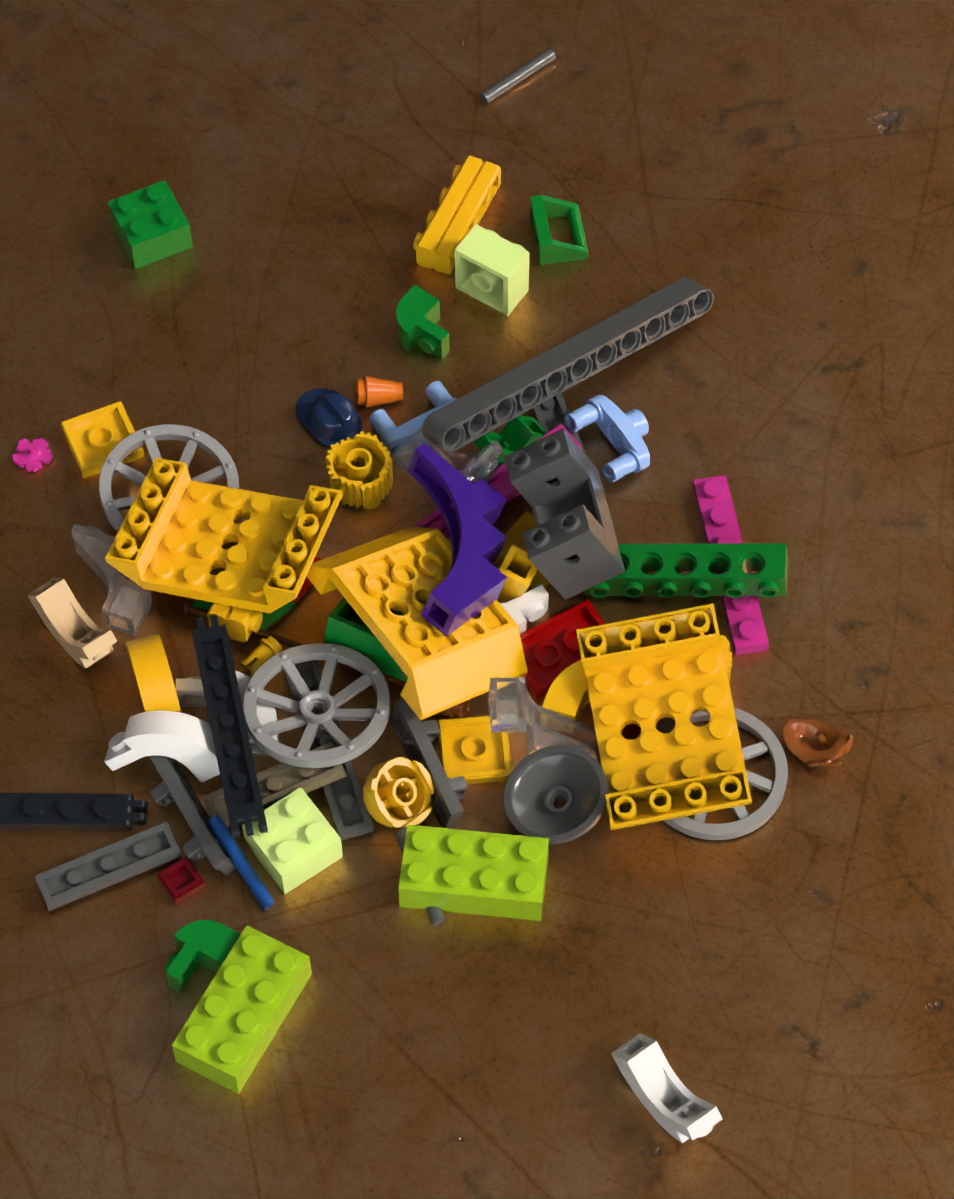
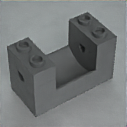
[504,428,625,600]

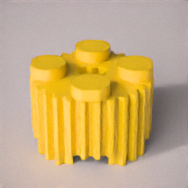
[326,431,393,509]

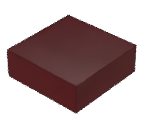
[156,856,206,905]

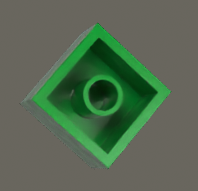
[107,180,193,269]

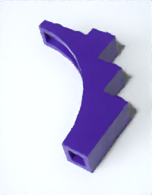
[407,443,507,637]

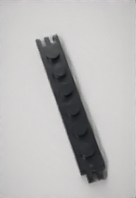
[192,614,268,839]
[0,793,148,831]

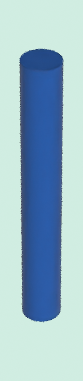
[207,815,276,910]

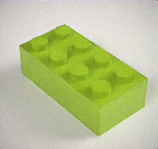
[398,824,549,921]
[172,925,312,1094]

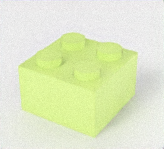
[455,224,529,316]
[242,787,343,895]

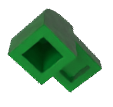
[396,285,450,359]
[473,415,547,468]
[165,920,241,993]

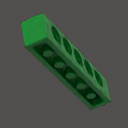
[584,543,789,598]

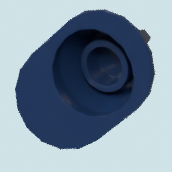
[295,388,362,447]

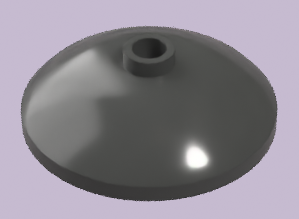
[504,745,608,844]

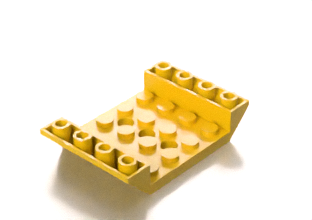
[105,457,343,614]
[306,527,528,720]
[576,603,752,830]

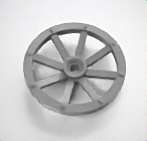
[99,424,239,532]
[243,643,390,768]
[656,708,788,840]

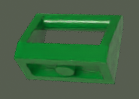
[530,195,589,265]

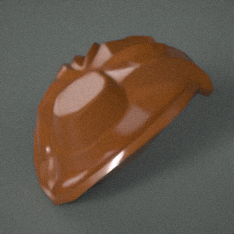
[783,718,853,768]

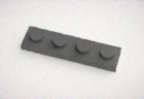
[35,822,181,911]

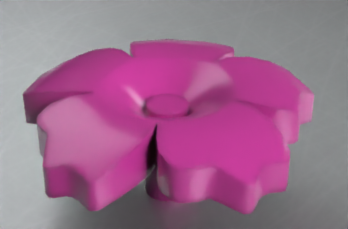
[12,437,53,472]

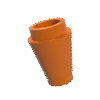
[354,376,403,408]

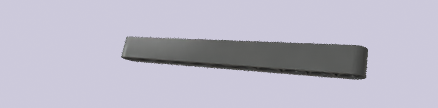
[422,277,714,452]

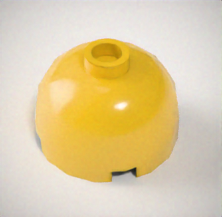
[363,757,434,828]

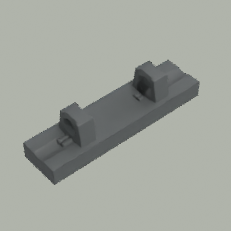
[390,699,468,829]
[150,755,237,876]

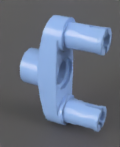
[369,381,457,456]
[564,394,650,483]

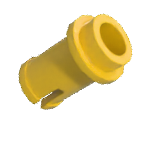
[239,636,284,678]

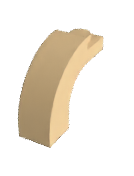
[27,577,117,668]

